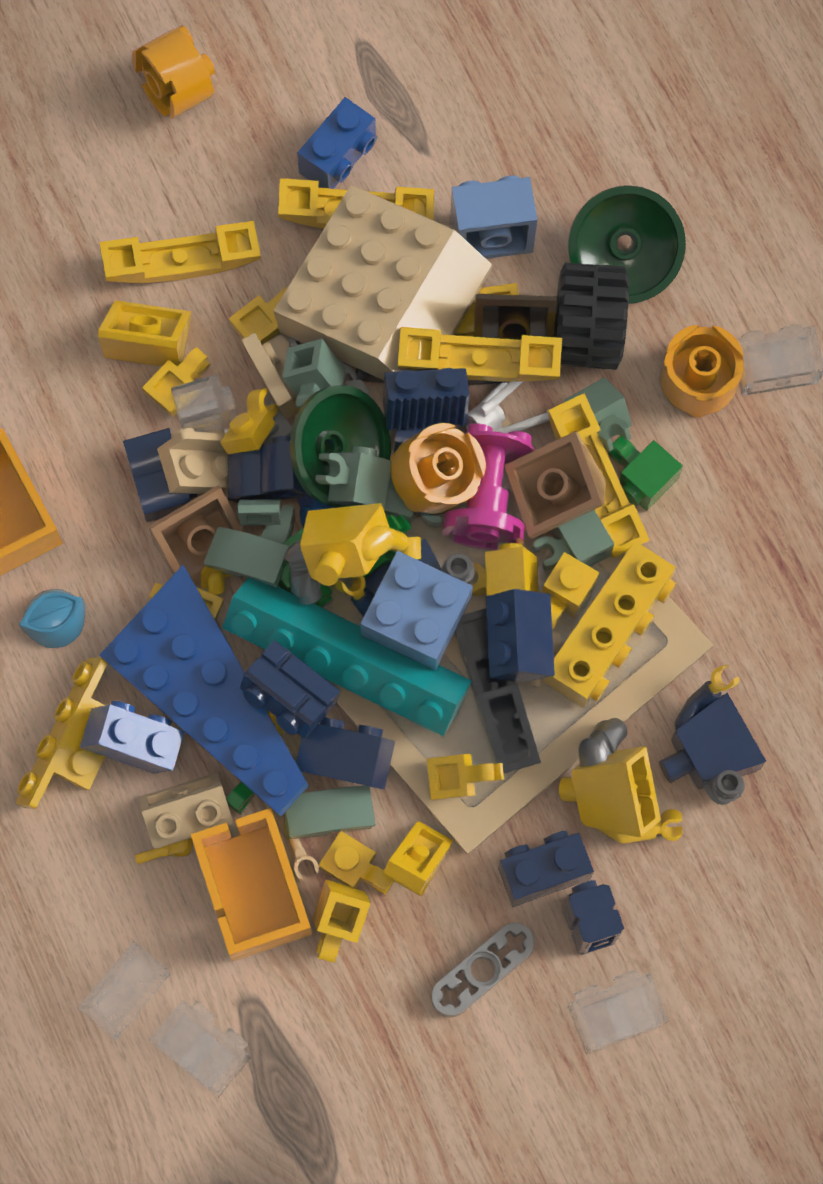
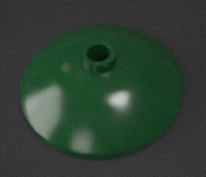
[568,185,686,304]
[290,385,391,508]

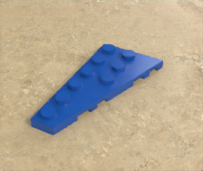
[100,565,309,817]

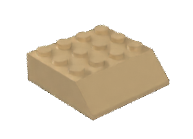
[274,185,493,380]

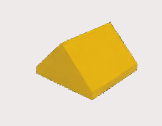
[98,300,192,367]

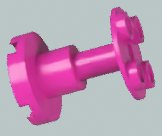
[442,423,535,550]

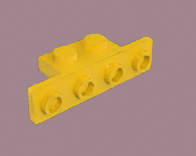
[16,657,108,809]

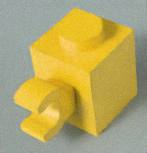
[472,543,539,596]
[542,552,600,631]
[312,879,371,963]

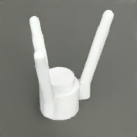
[465,381,549,434]

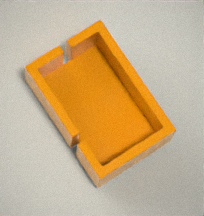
[0,428,63,576]
[190,808,312,962]

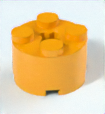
[132,25,215,119]
[659,325,744,418]
[390,423,486,514]

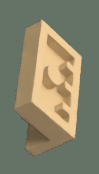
[241,333,300,420]
[157,428,228,495]
[139,772,233,849]

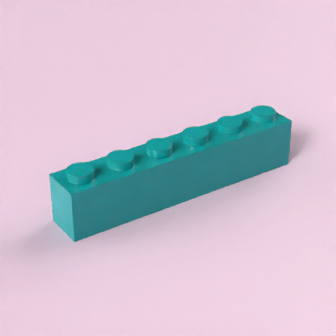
[222,578,472,737]

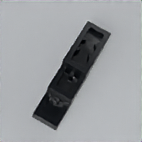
[455,608,541,774]

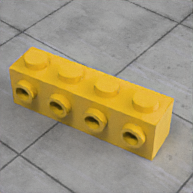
[543,541,677,708]

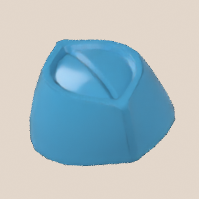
[19,589,86,648]

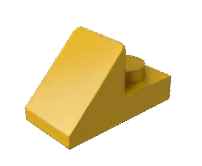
[383,821,454,896]

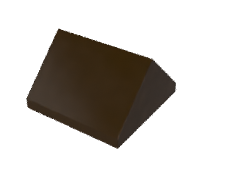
[474,294,557,340]

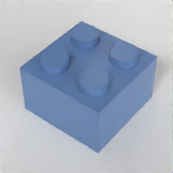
[450,175,537,259]
[361,551,473,671]

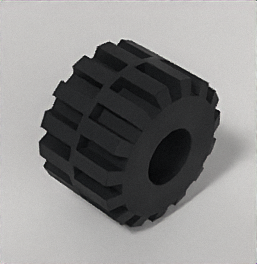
[554,262,629,370]

